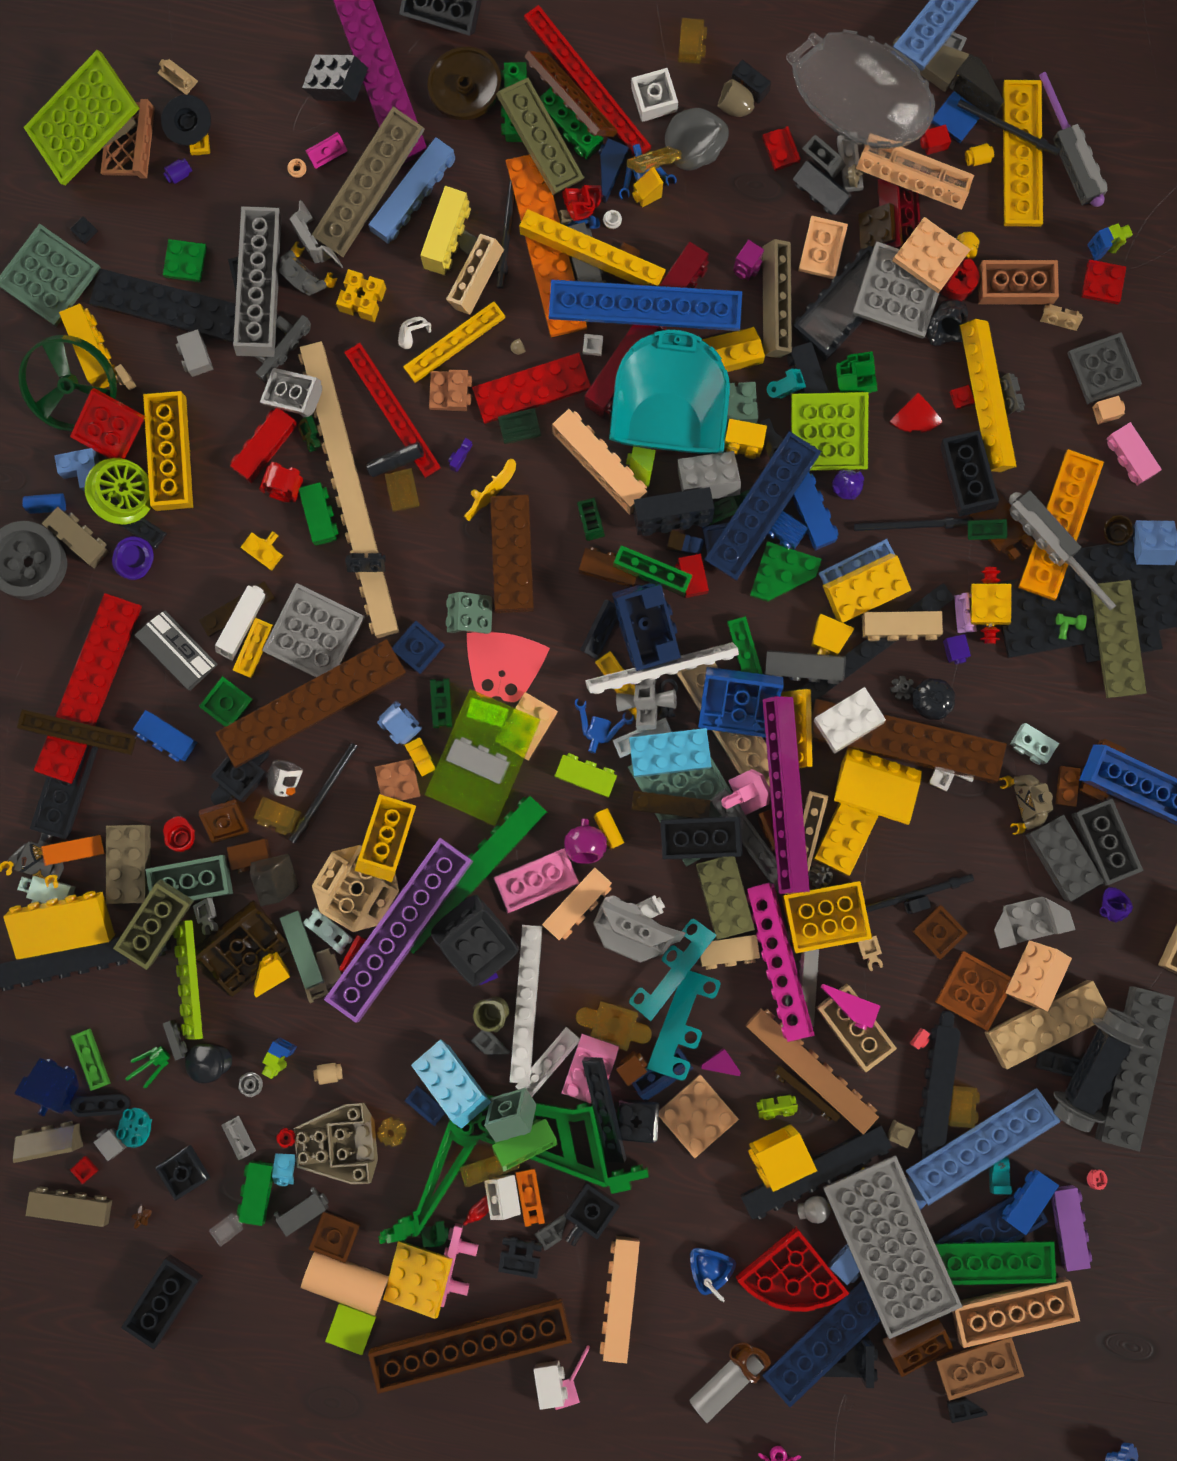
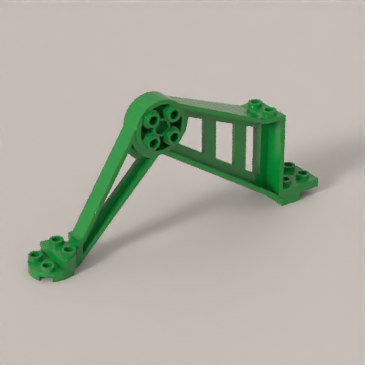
[378,1093,649,1244]

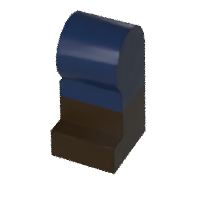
[667,530,705,555]

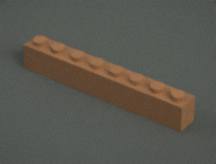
[745,1008,879,1135]

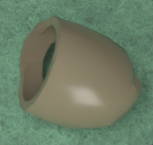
[717,79,755,117]

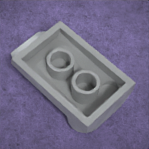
[260,368,322,417]

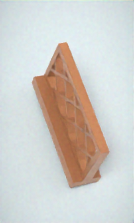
[101,99,155,178]

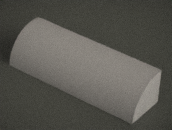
[786,946,819,1027]
[689,1354,764,1423]

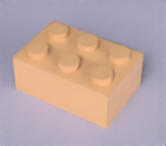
[1005,940,1072,1012]

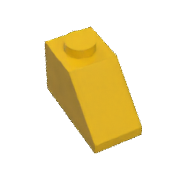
[632,167,663,207]
[253,952,290,997]

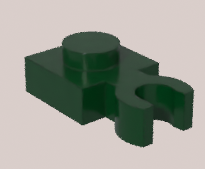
[297,415,321,452]

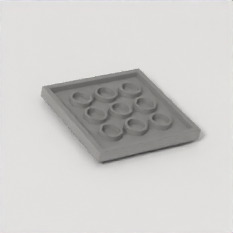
[852,241,939,339]
[262,583,365,677]

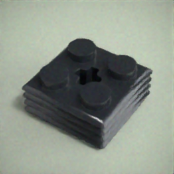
[618,1099,659,1143]
[155,1145,210,1201]

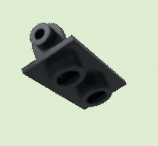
[345,553,386,572]

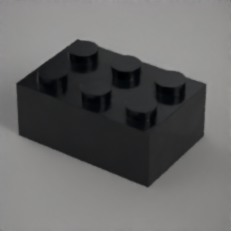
[302,55,368,102]

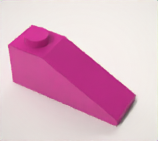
[821,984,880,1030]

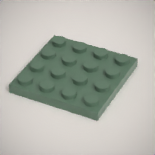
[0,224,101,327]

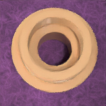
[288,159,306,178]

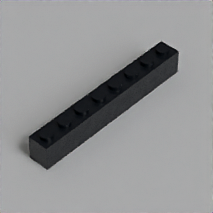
[740,1124,892,1220]

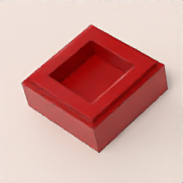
[70,1156,99,1184]

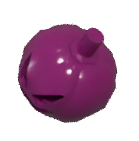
[564,819,607,864]

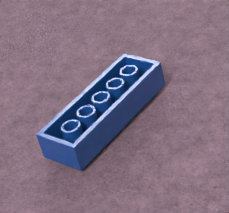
[1080,744,1177,825]

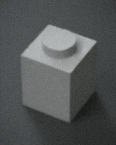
[93,1128,126,1161]

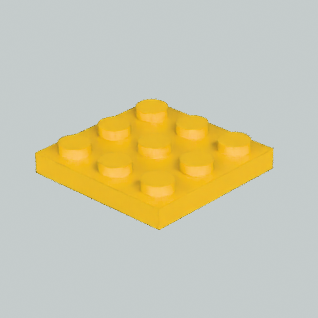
[383,1241,453,1319]

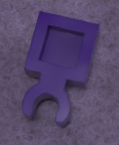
[448,438,473,472]

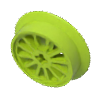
[85,458,151,525]

